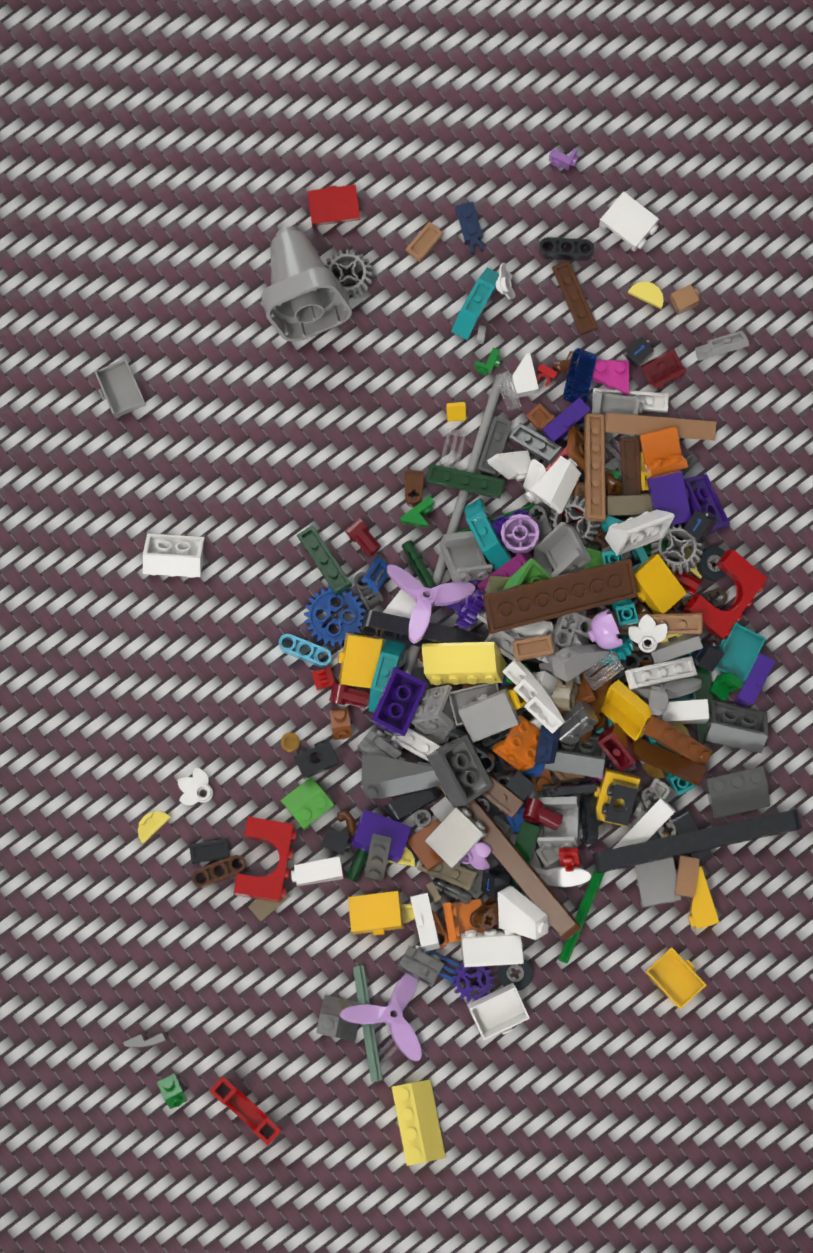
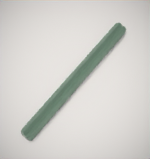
[353,966,382,1082]

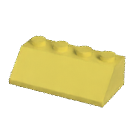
[422,642,507,685]
[392,1080,446,1166]

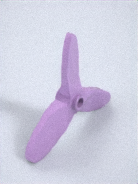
[387,564,475,644]
[340,973,422,1061]

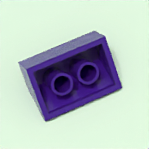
[684,474,731,535]
[371,667,427,736]

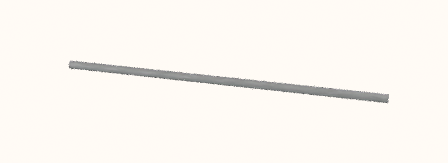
[384,376,505,737]

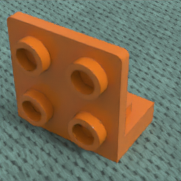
[640,426,688,477]
[492,715,540,772]
[442,899,486,944]

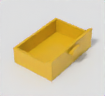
[633,554,687,614]
[338,633,382,688]
[600,680,654,741]
[594,767,640,827]
[348,891,404,936]
[645,947,706,1010]

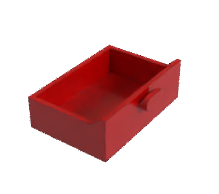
[307,184,360,226]

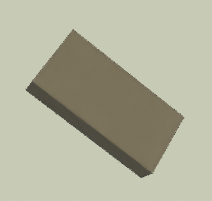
[426,882,441,905]
[248,892,291,922]

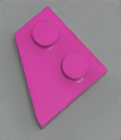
[591,360,629,396]

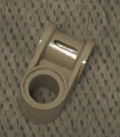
[551,678,578,711]

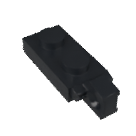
[542,778,597,797]

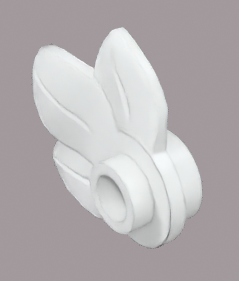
[496,263,516,300]
[629,614,667,653]
[177,768,213,806]

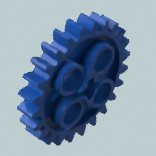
[304,586,366,648]

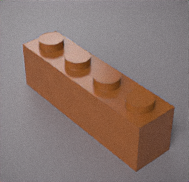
[642,716,713,767]

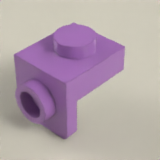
[549,148,579,170]

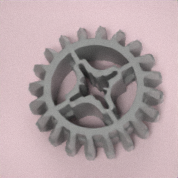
[325,249,373,300]
[549,495,601,545]
[651,524,703,575]

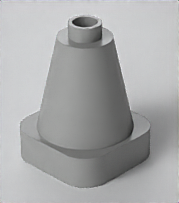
[261,227,352,342]

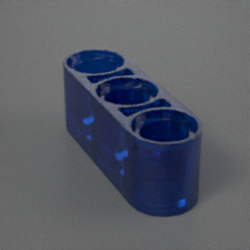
[563,348,596,403]

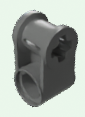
[529,502,555,541]
[354,572,384,610]

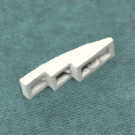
[502,659,565,733]

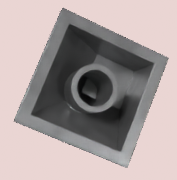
[316,995,359,1042]

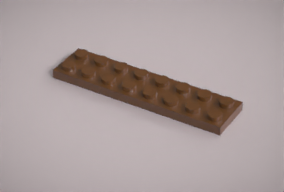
[482,558,638,634]

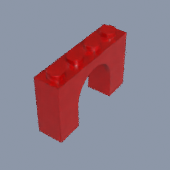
[683,550,767,639]
[233,816,297,903]
[209,1076,283,1146]

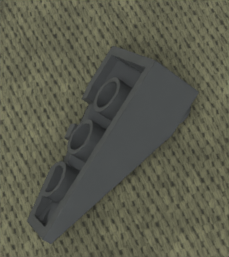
[361,753,441,799]

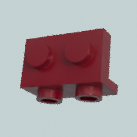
[640,349,687,389]

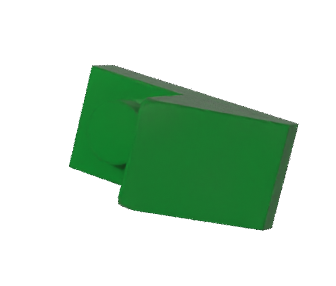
[399,496,435,529]

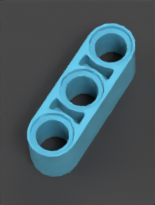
[279,634,332,668]

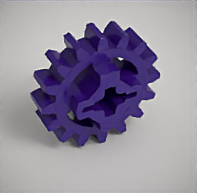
[456,590,485,630]
[451,963,494,1002]

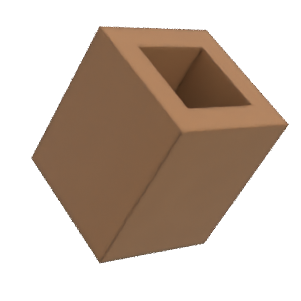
[669,284,700,315]

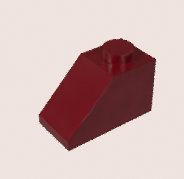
[597,723,637,771]

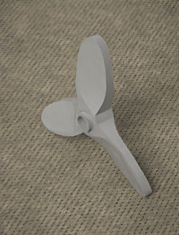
[610,678,702,715]
[510,834,592,904]

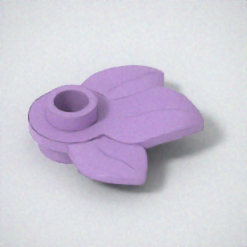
[461,842,492,870]

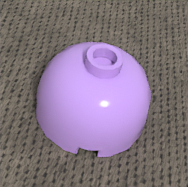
[501,514,540,554]
[588,609,623,649]

